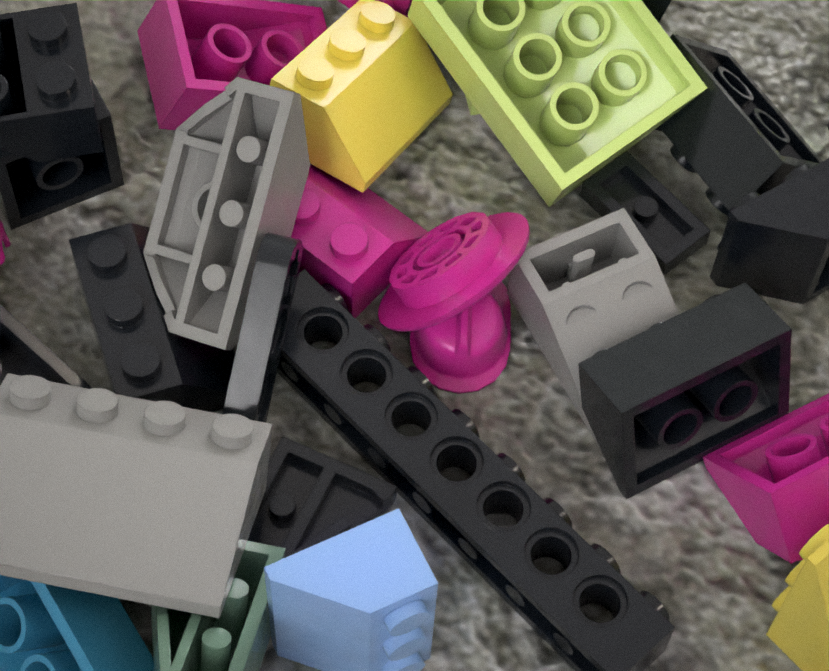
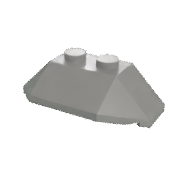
[143,77,310,350]

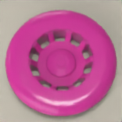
[378,212,530,332]

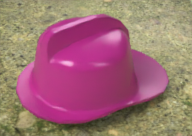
[410,281,511,394]

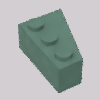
[150,540,286,671]

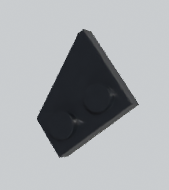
[248,436,397,558]

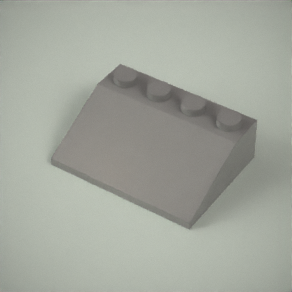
[0,373,273,618]

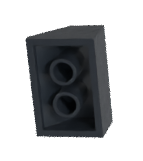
[655,34,823,216]
[68,223,235,412]
[578,282,792,499]

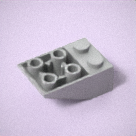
[507,208,679,445]

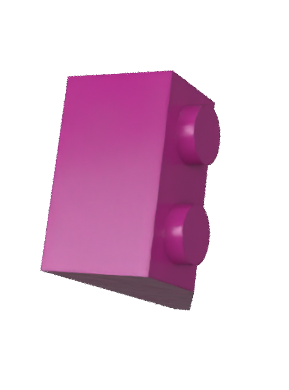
[137,0,327,130]

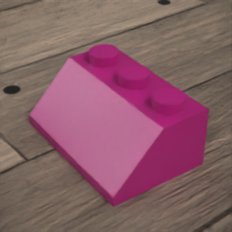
[291,164,428,319]
[703,393,829,564]

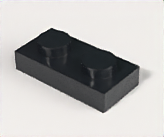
[580,151,711,276]

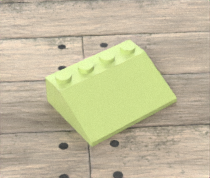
[407,0,707,207]

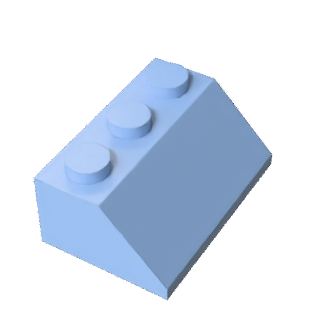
[264,508,438,671]

